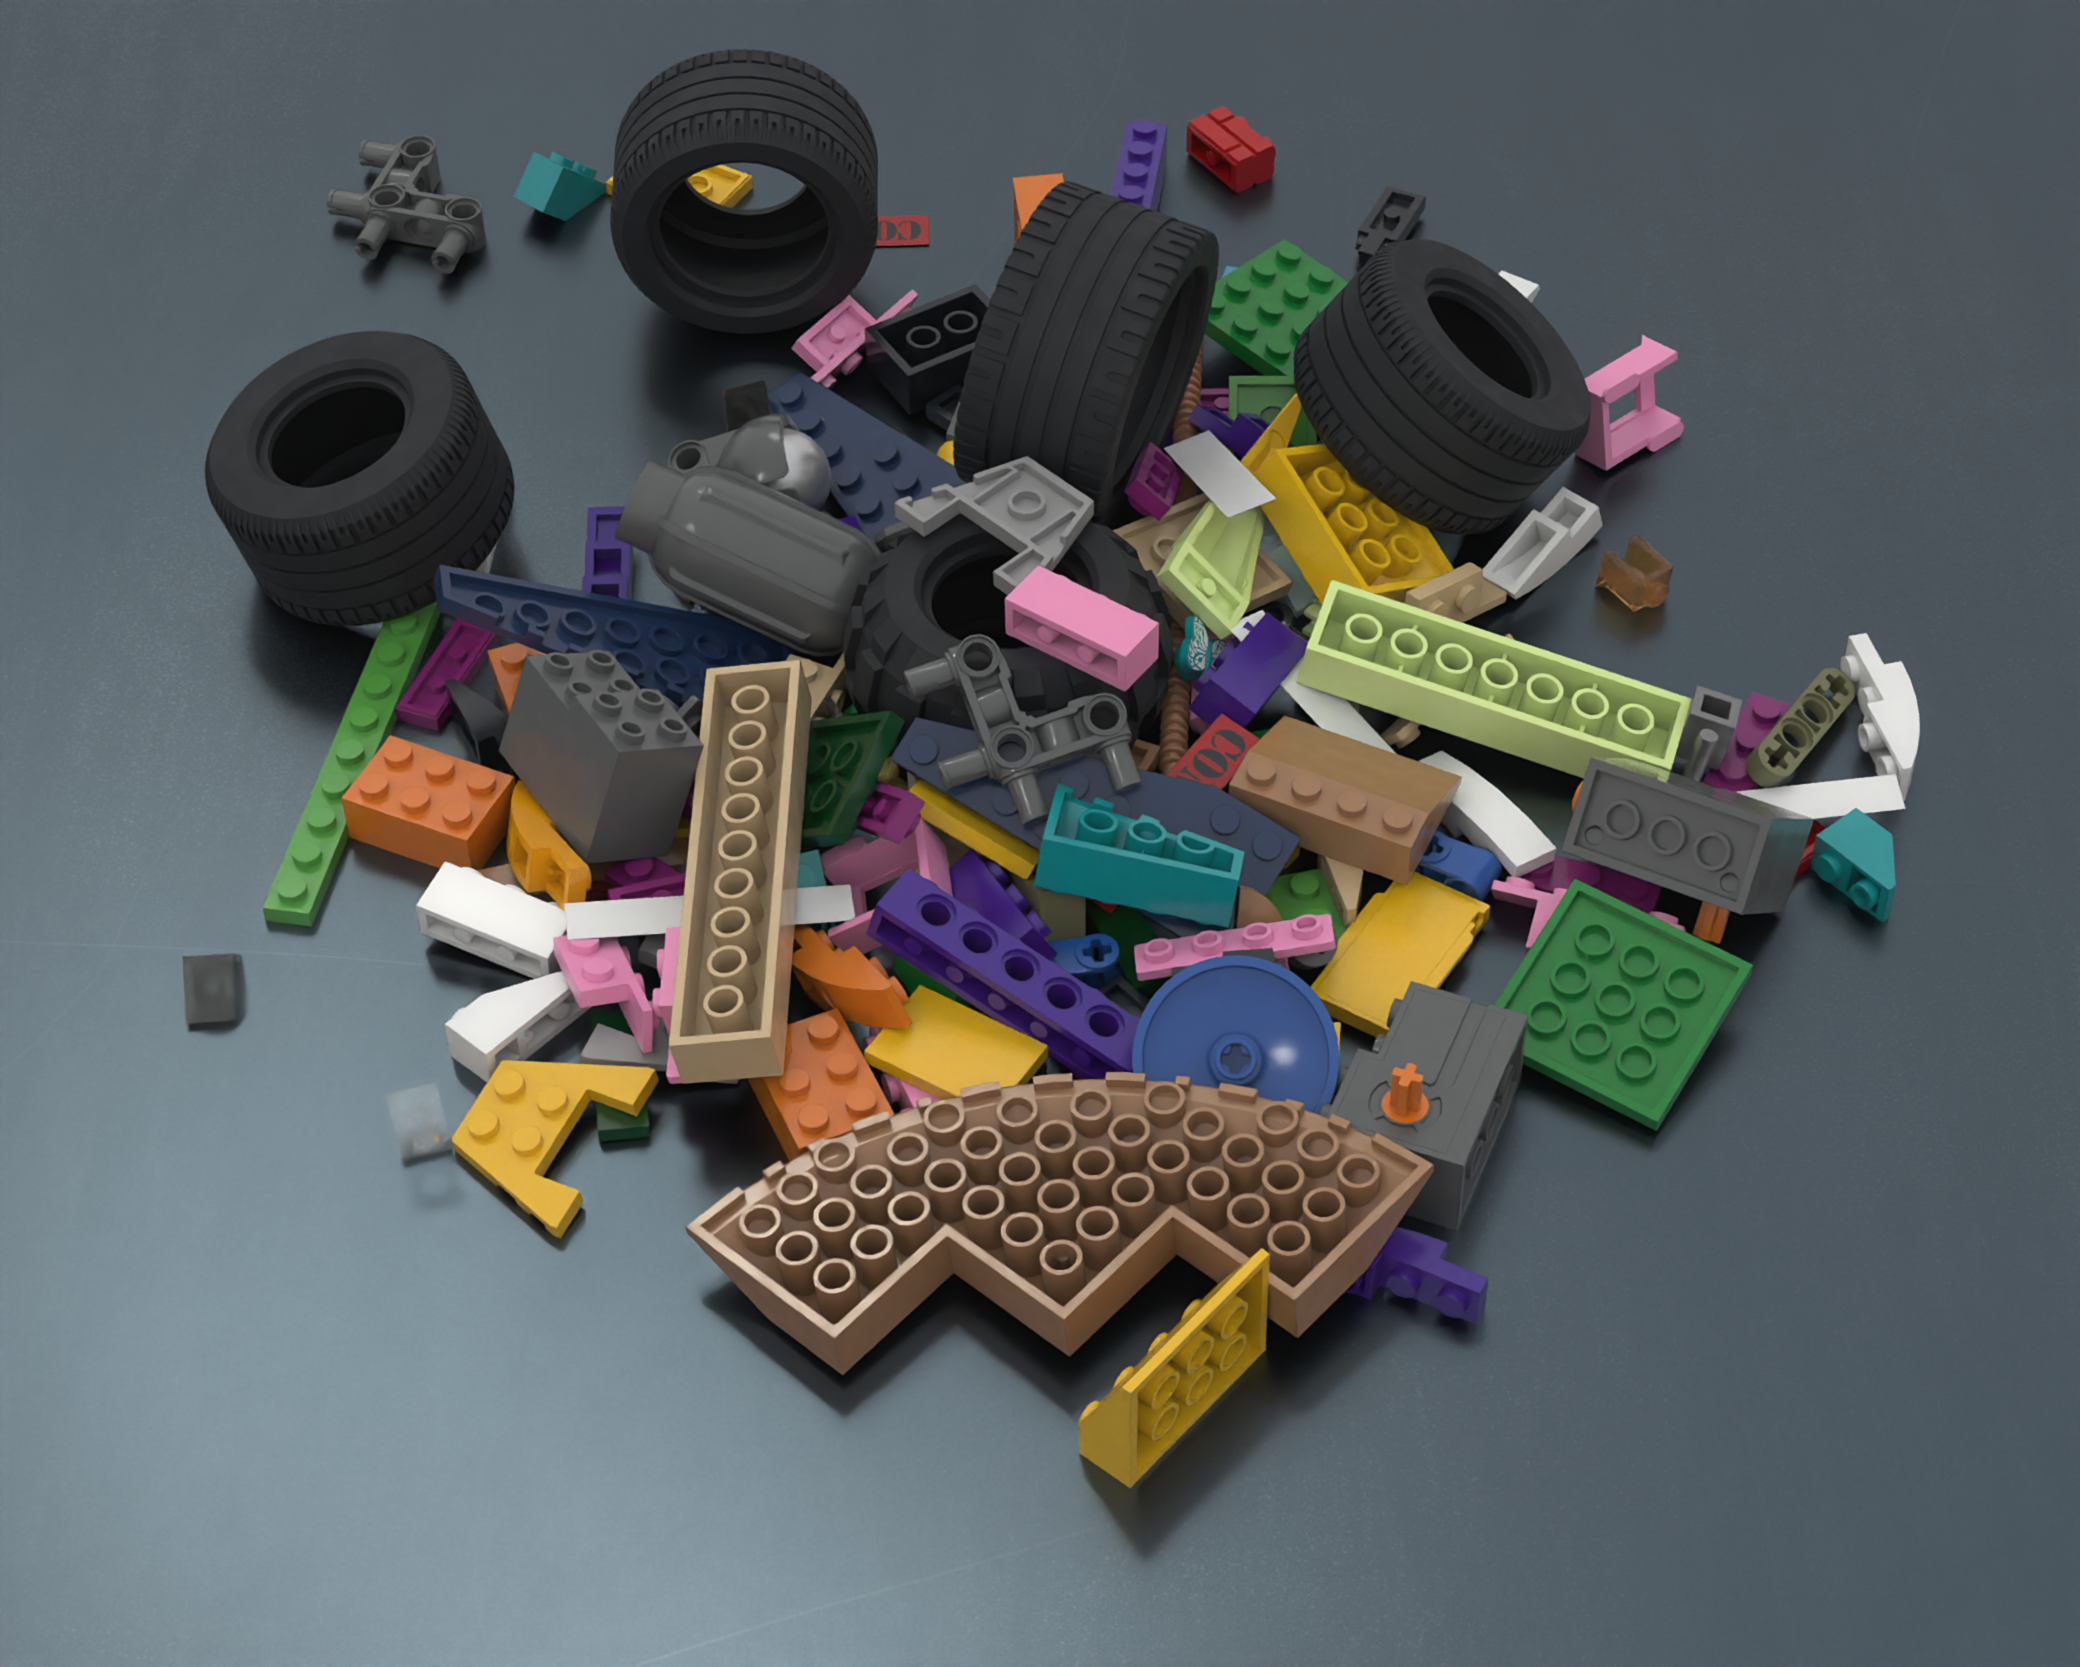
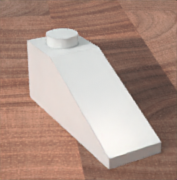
[445,971,591,1082]

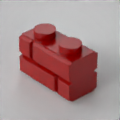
[1186,106,1276,194]

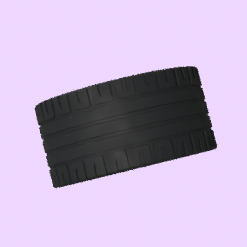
[953,181,1219,530]

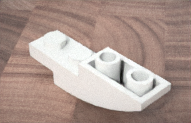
[1840,633,1920,800]

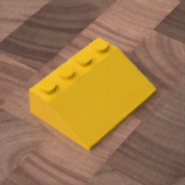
[1254,444,1454,604]
[1078,1248,1270,1488]

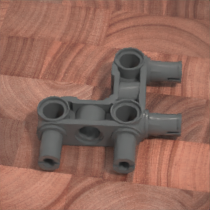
[327,135,487,273]
[903,634,1142,826]

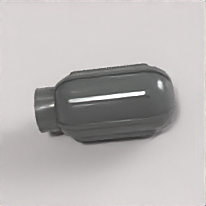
[614,459,881,657]

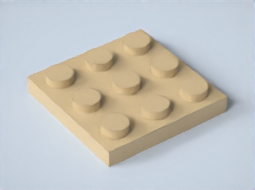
[1113,493,1293,630]

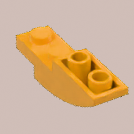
[507,780,592,911]

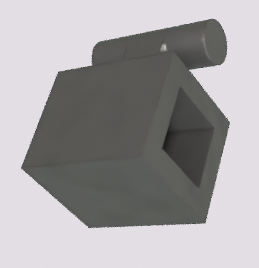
[1675,685,1742,782]

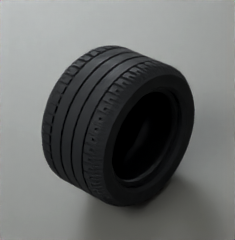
[610,49,878,334]
[1293,239,1590,534]
[205,331,515,626]

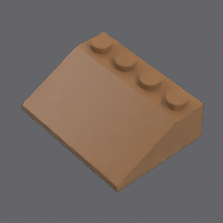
[1229,715,1462,885]

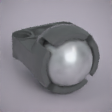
[668,414,831,512]

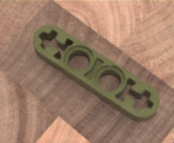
[1746,668,1855,788]

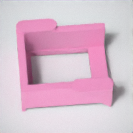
[1575,335,1684,471]
[820,819,953,954]

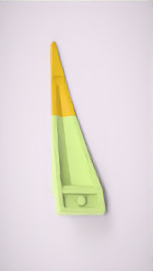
[1157,393,1302,640]

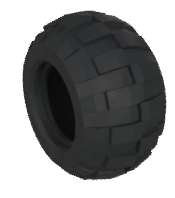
[843,514,1173,758]

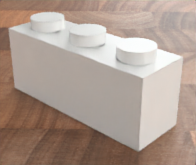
[416,861,567,979]

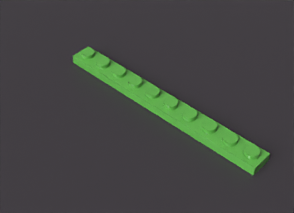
[262,601,441,927]

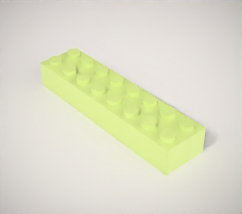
[1296,580,1692,778]

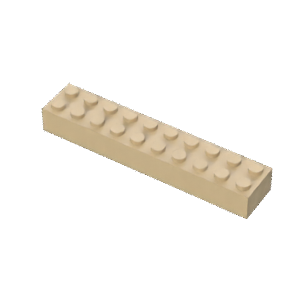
[669,660,812,1084]

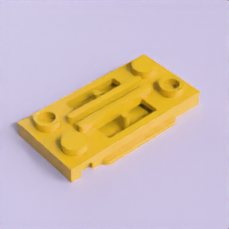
[1311,872,1490,1038]

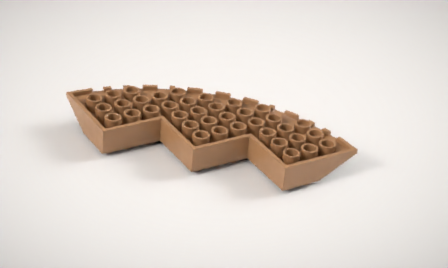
[686,1072,1434,1375]

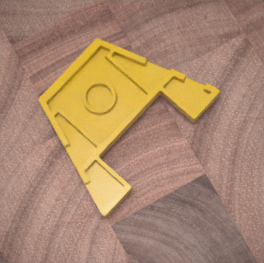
[450,1060,659,1239]

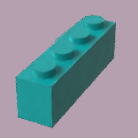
[1034,783,1245,928]

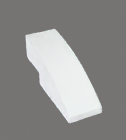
[1482,487,1603,599]

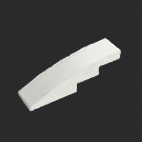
[1418,751,1557,877]

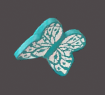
[1174,615,1227,682]

